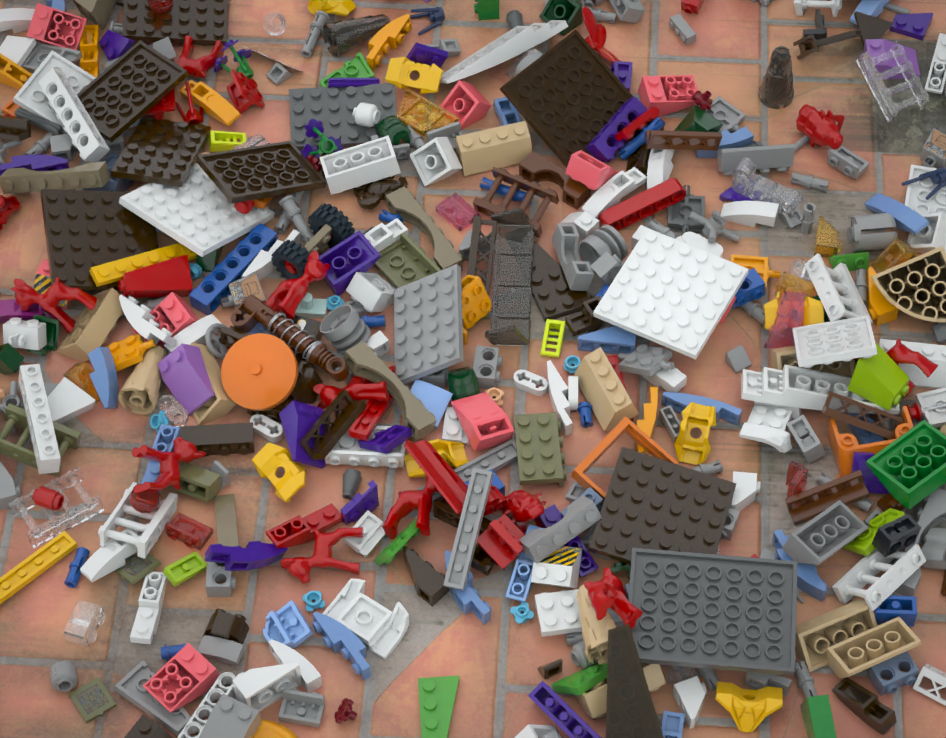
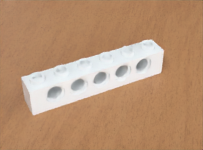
[38,68,110,162]
[19,364,61,474]

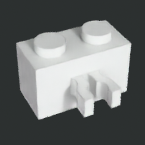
[3,317,47,350]

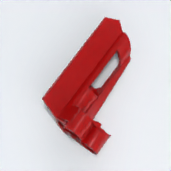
[404,440,507,517]

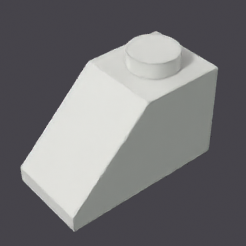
[560,211,599,241]
[730,471,761,511]
[673,676,707,729]

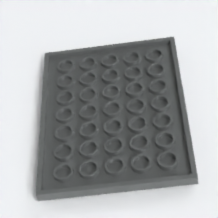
[628,548,798,676]

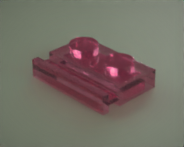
[436,192,480,231]

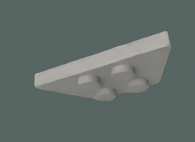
[21,42,82,73]

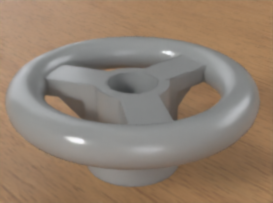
[205,323,229,360]

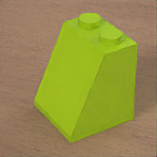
[847,343,910,411]

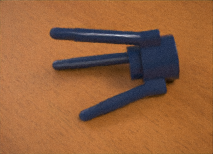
[410,7,445,35]
[902,167,946,200]

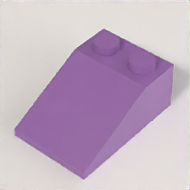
[863,39,920,80]
[158,343,215,416]

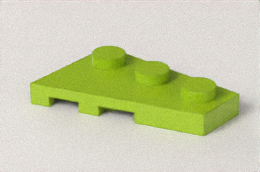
[842,508,905,556]

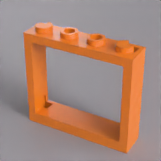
[571,416,679,500]

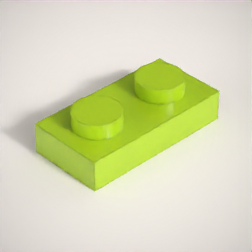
[163,551,207,587]

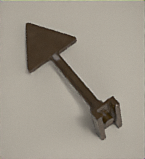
[793,11,892,60]

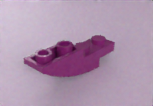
[0,299,62,327]

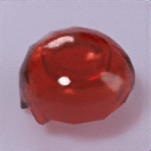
[147,0,173,13]
[130,486,161,514]

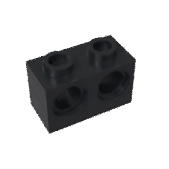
[872,514,921,557]

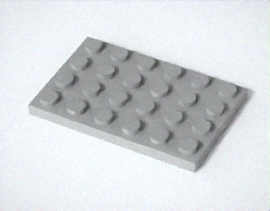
[394,264,463,384]

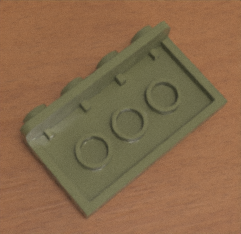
[373,233,441,289]
[513,412,567,487]

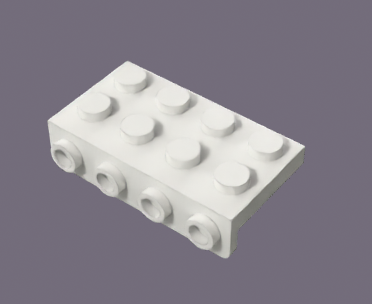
[325,425,406,468]
[535,589,624,637]

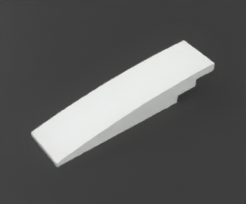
[440,20,568,84]
[741,365,900,414]

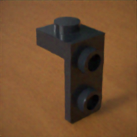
[802,9,827,40]

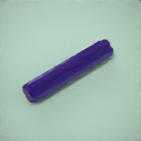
[328,78,380,88]

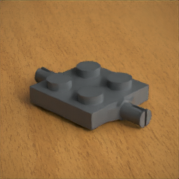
[667,185,705,235]

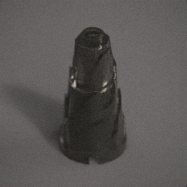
[322,14,391,57]
[758,46,794,109]

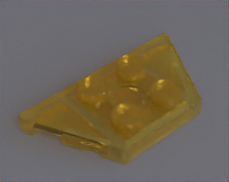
[396,88,459,136]

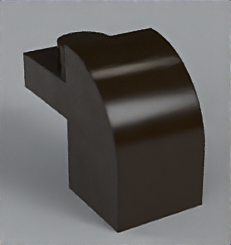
[565,296,606,336]

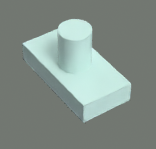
[295,293,327,319]

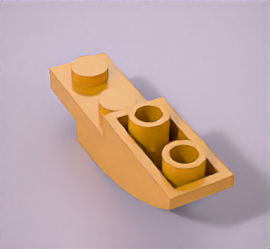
[366,14,412,71]
[179,80,241,126]

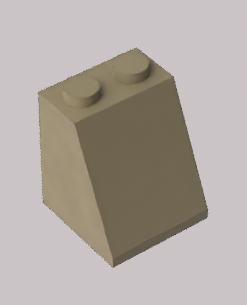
[72,0,116,30]

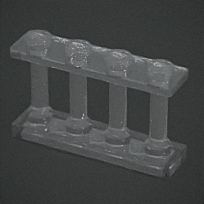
[856,41,929,122]
[9,467,104,548]

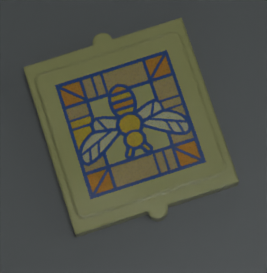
[115,553,161,585]
[68,677,117,723]

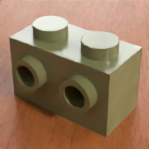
[174,463,221,503]

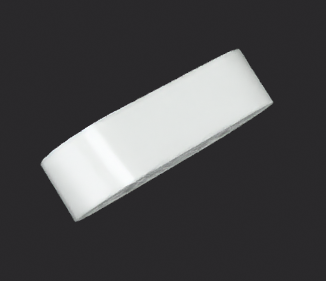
[513,369,548,396]
[568,376,578,410]
[250,414,284,442]

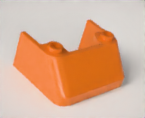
[827,406,913,477]

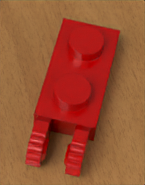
[615,107,660,142]

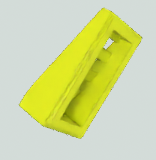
[208,130,247,152]
[540,319,566,358]

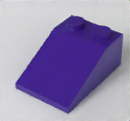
[319,230,381,296]
[279,400,325,469]

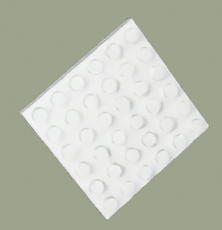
[119,163,275,257]
[593,228,748,359]

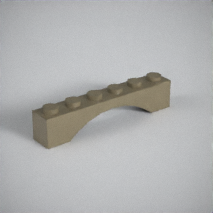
[0,161,111,194]
[386,186,464,271]
[344,341,437,442]

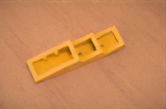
[80,24,99,78]
[636,387,658,454]

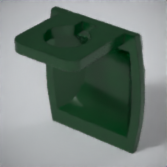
[375,115,411,148]
[27,314,60,356]
[448,366,480,401]

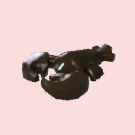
[353,177,408,210]

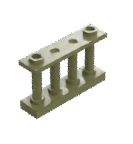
[0,403,81,478]

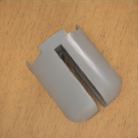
[847,213,897,253]

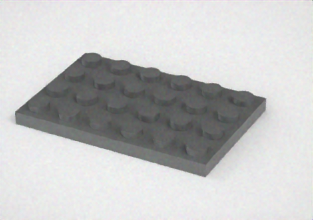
[289,83,397,151]

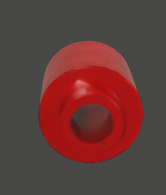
[32,486,64,511]

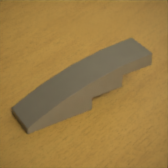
[214,494,239,547]

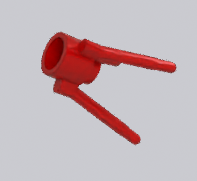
[175,81,204,125]

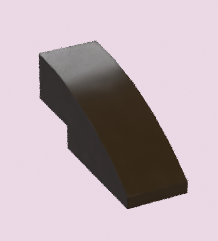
[832,677,897,735]

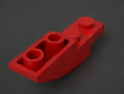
[266,503,343,548]

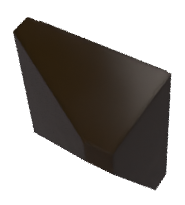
[538,659,563,680]

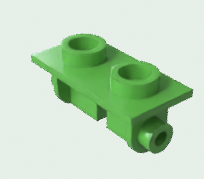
[829,251,869,271]

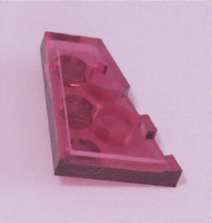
[764,291,805,348]

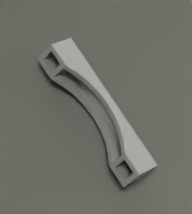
[894,488,946,596]

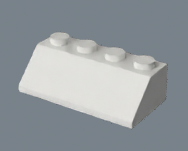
[320,135,401,195]
[879,339,946,389]

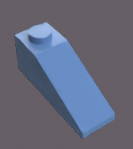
[578,326,637,355]

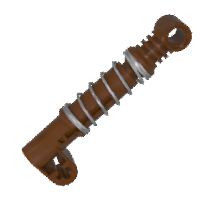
[230,294,349,382]

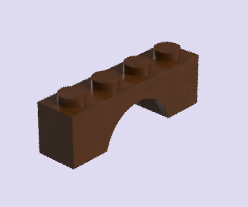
[519,151,590,210]

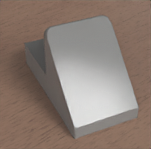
[459,230,495,260]

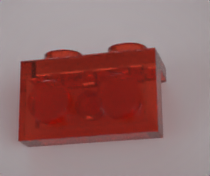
[786,461,808,498]
[165,513,213,551]

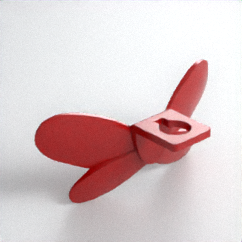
[582,7,620,63]

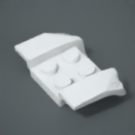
[739,401,802,453]
[322,578,409,660]

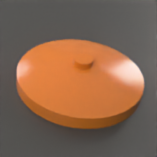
[221,333,298,411]

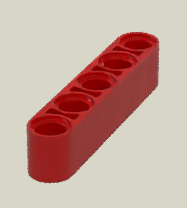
[598,178,686,231]

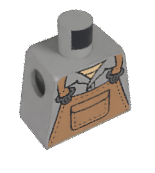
[920,129,946,169]
[220,273,266,314]

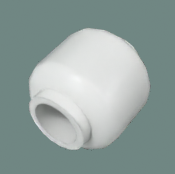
[352,102,380,127]

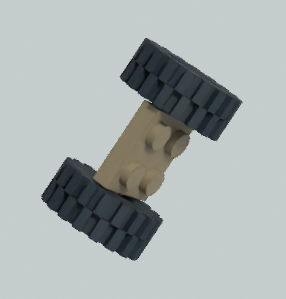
[271,203,355,280]

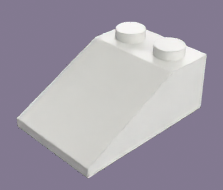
[232,662,302,711]

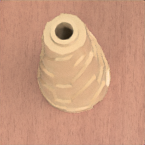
[118,346,166,415]
[576,585,617,665]

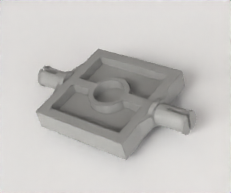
[699,96,746,133]
[618,344,674,377]

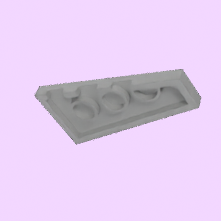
[115,660,191,736]

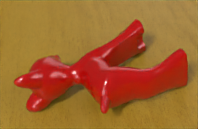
[177,35,224,78]
[265,251,330,320]
[11,277,97,334]
[856,339,938,398]
[313,365,396,409]
[132,436,206,493]
[382,476,439,540]
[280,527,364,584]
[584,567,642,629]

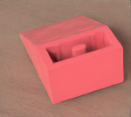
[26,3,87,50]
[638,75,698,116]
[565,150,619,190]
[132,292,199,351]
[451,392,514,452]
[143,643,220,713]

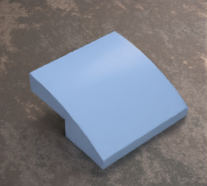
[400,379,453,429]

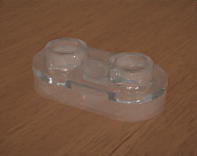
[157,395,188,427]

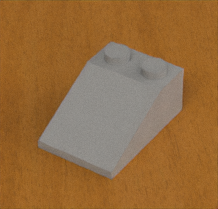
[199,694,262,738]

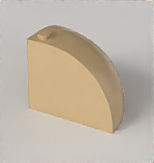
[871,246,946,322]

